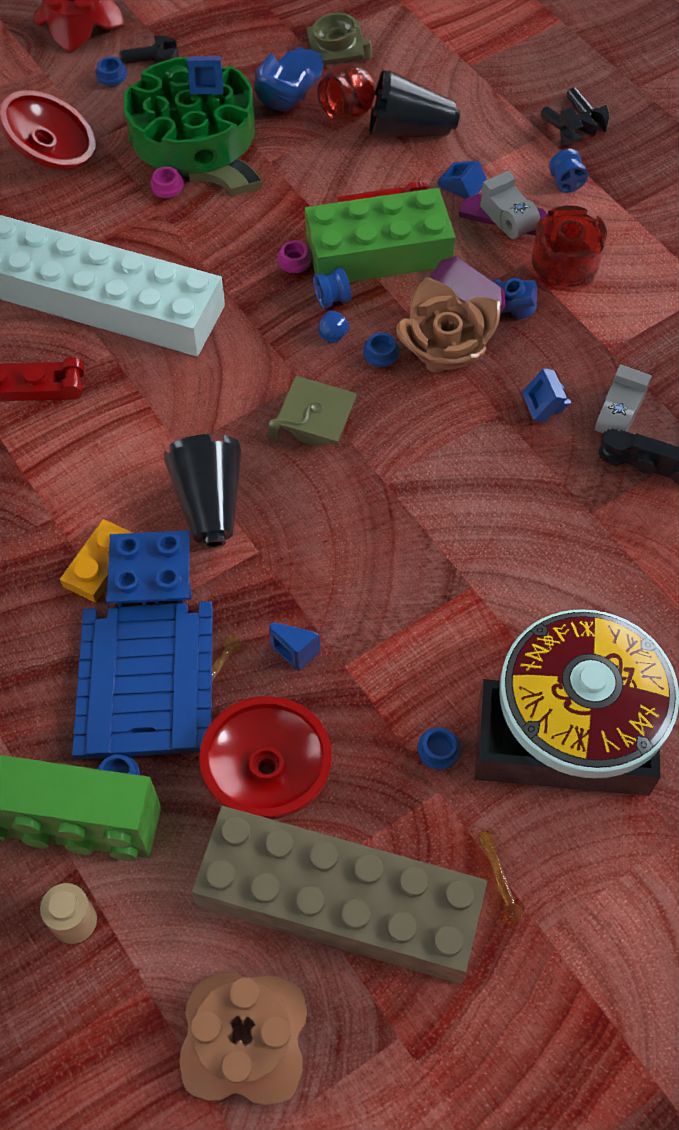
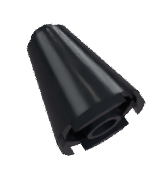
[369,70,460,137]
[163,434,242,548]

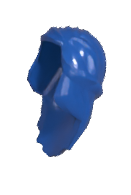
[253,47,324,112]

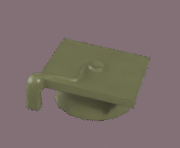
[306,13,372,64]
[268,376,357,446]

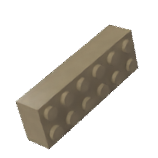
[192,806,488,985]

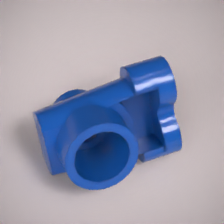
[491,278,538,319]

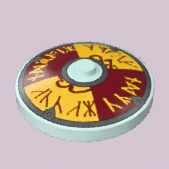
[499,609,679,778]

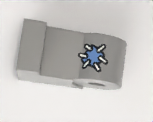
[480,171,540,239]
[594,364,652,434]

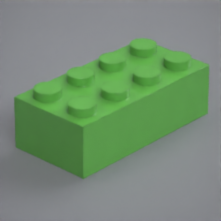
[305,188,455,282]
[0,755,162,861]

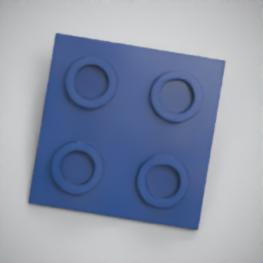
[106,530,192,607]

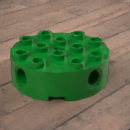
[123,57,255,177]

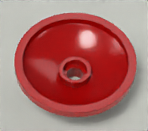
[0,90,95,170]
[199,696,332,820]

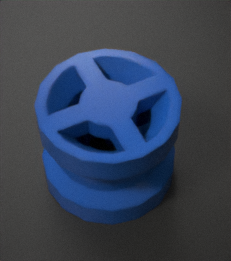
[548,149,588,193]
[313,267,351,309]

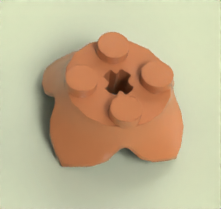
[396,277,500,373]
[179,972,307,1105]

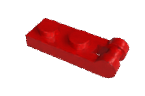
[0,357,85,401]

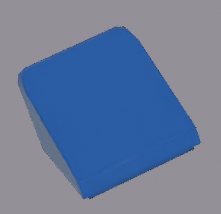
[437,161,487,199]
[269,622,320,671]

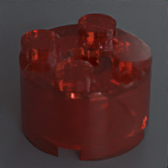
[531,205,607,287]

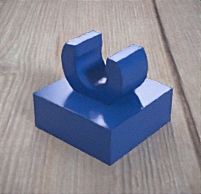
[187,56,224,94]
[522,368,571,422]

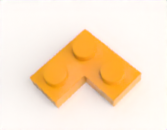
[60,519,133,603]

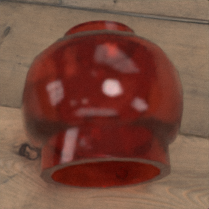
[317,63,375,121]

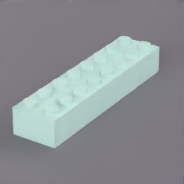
[0,215,225,357]

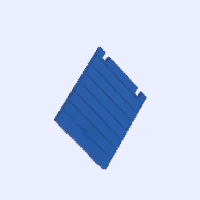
[72,601,213,760]

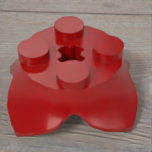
[33,0,124,53]

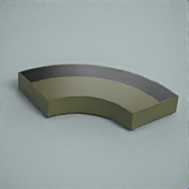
[188,158,262,196]

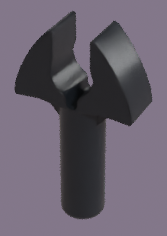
[119,36,179,63]
[566,87,609,136]
[541,106,583,146]

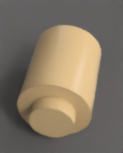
[40,883,97,944]

